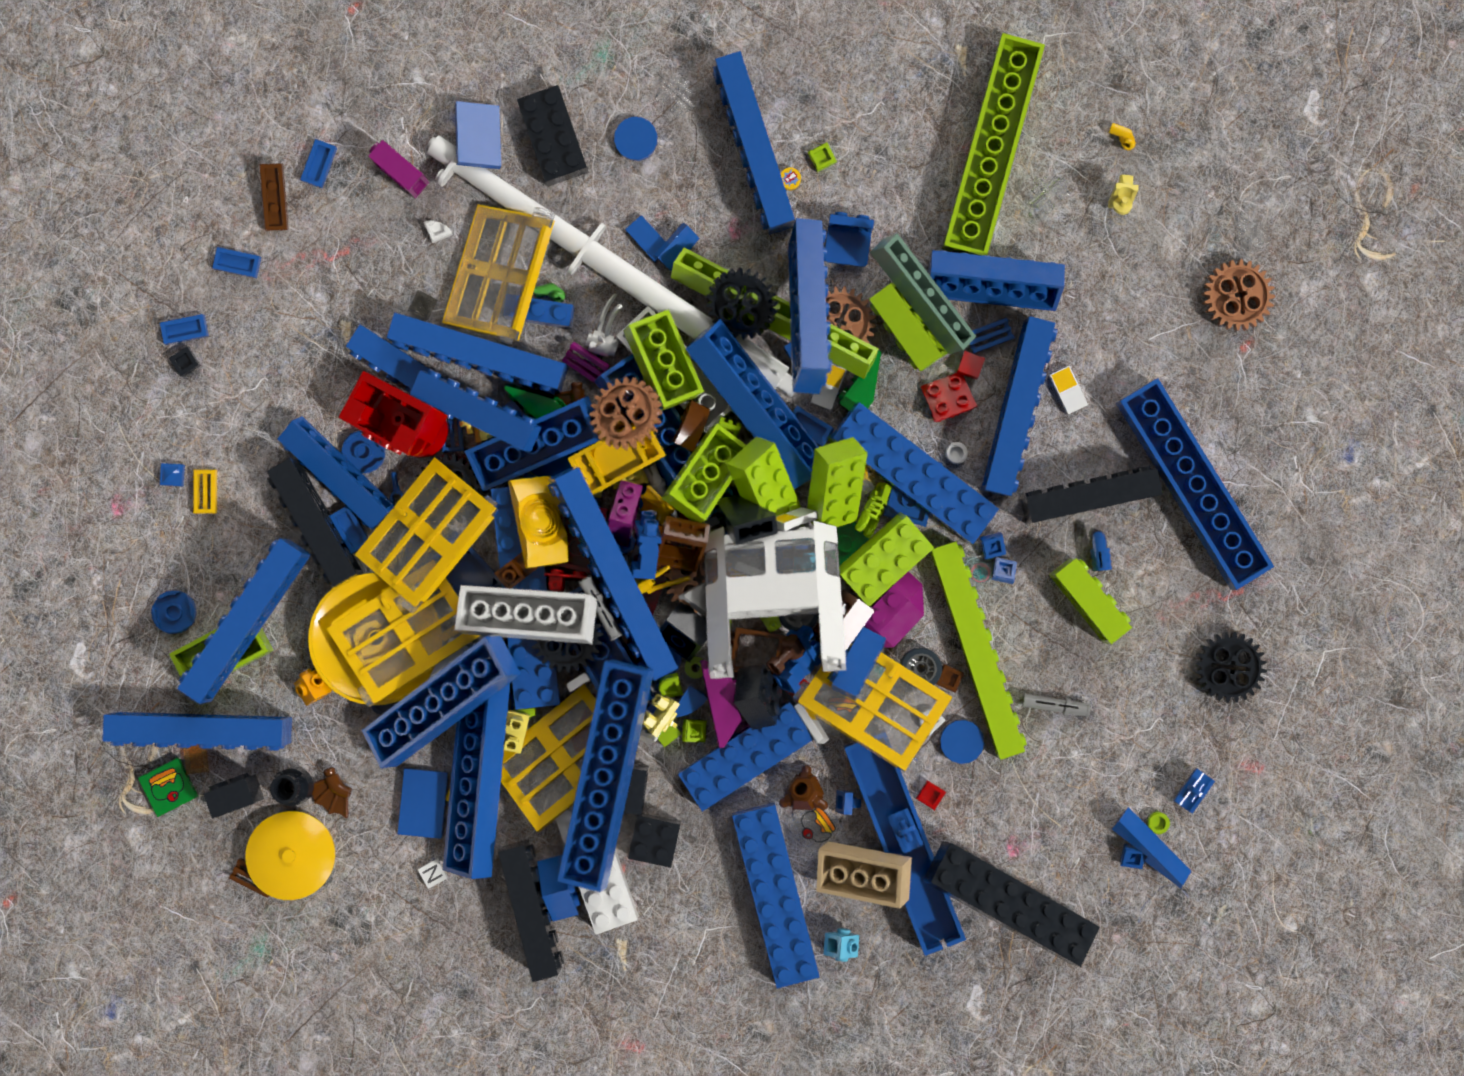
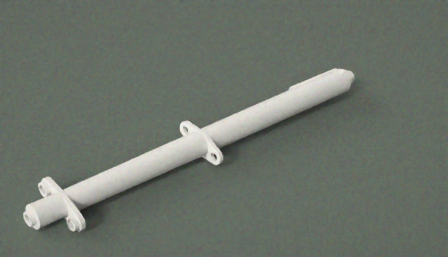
[426,136,795,398]

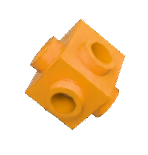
[293,669,332,706]

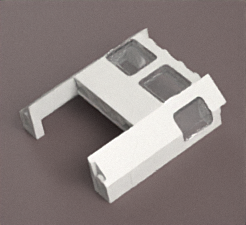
[704,521,846,679]

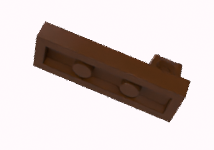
[259,163,289,231]

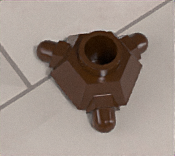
[779,765,828,810]

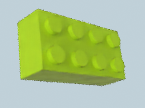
[869,283,948,372]
[623,309,704,411]
[662,423,747,523]
[727,437,801,516]
[807,437,867,527]
[835,512,934,606]
[1049,558,1132,645]
[169,628,274,677]

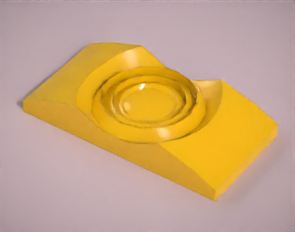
[567,416,666,495]
[508,476,568,568]

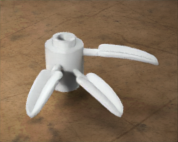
[585,294,622,357]

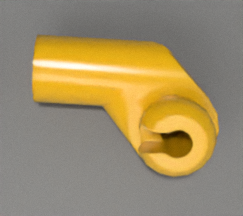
[1108,122,1136,151]

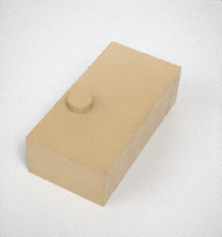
[816,841,912,908]

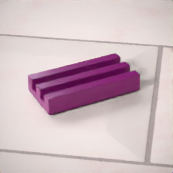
[562,342,610,384]

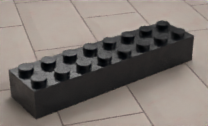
[923,841,1100,967]

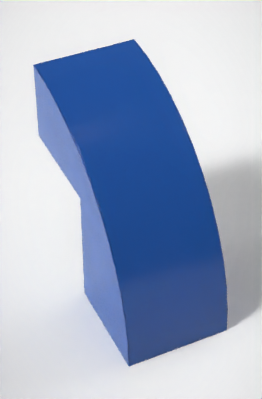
[647,685,708,717]

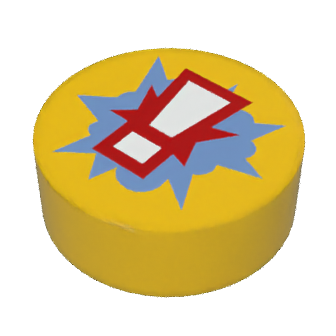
[781,167,801,191]

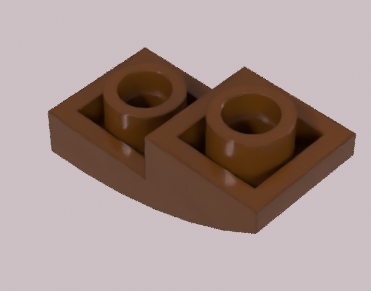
[672,399,710,452]
[494,552,539,589]

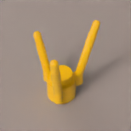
[634,566,690,594]

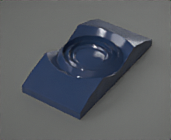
[423,530,502,597]

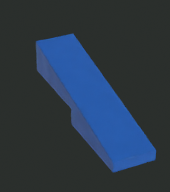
[1112,807,1192,888]

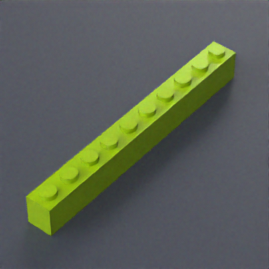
[671,247,879,379]
[930,541,1027,760]

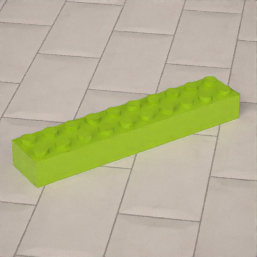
[942,33,1045,256]

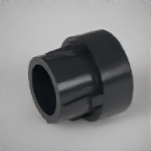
[270,767,314,806]

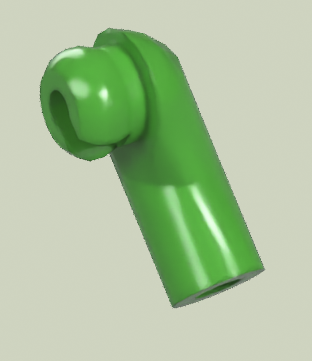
[534,283,565,303]

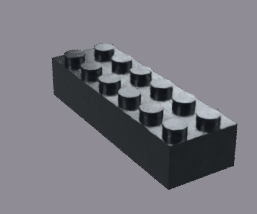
[267,458,364,587]
[1020,466,1163,524]
[498,839,564,982]

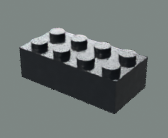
[517,85,589,187]

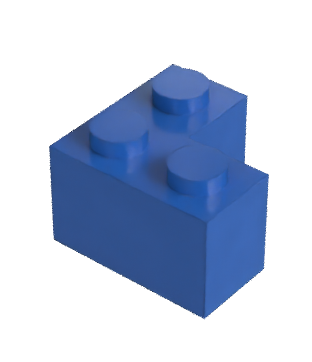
[537,854,581,922]

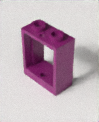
[368,139,430,199]
[608,480,642,547]

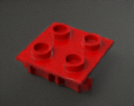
[920,373,977,422]
[544,569,588,593]

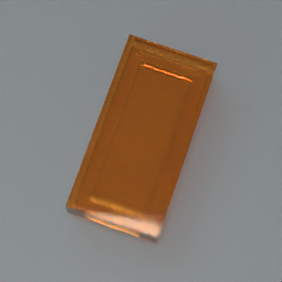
[183,744,209,774]

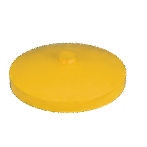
[245,811,336,900]

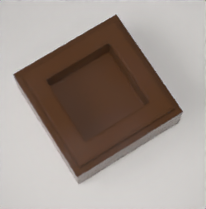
[936,664,964,693]

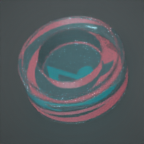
[970,562,992,584]

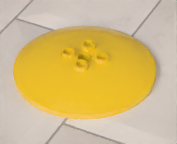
[308,573,443,705]

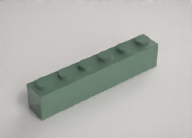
[870,233,976,354]

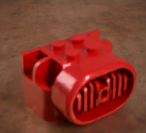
[338,371,448,458]

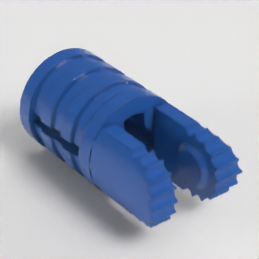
[1090,531,1112,571]

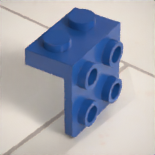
[825,212,874,267]

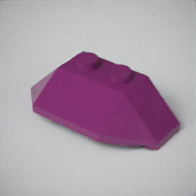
[863,571,924,648]
[700,659,742,748]

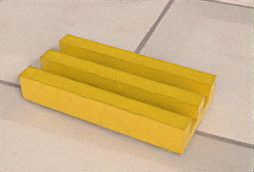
[193,470,217,514]

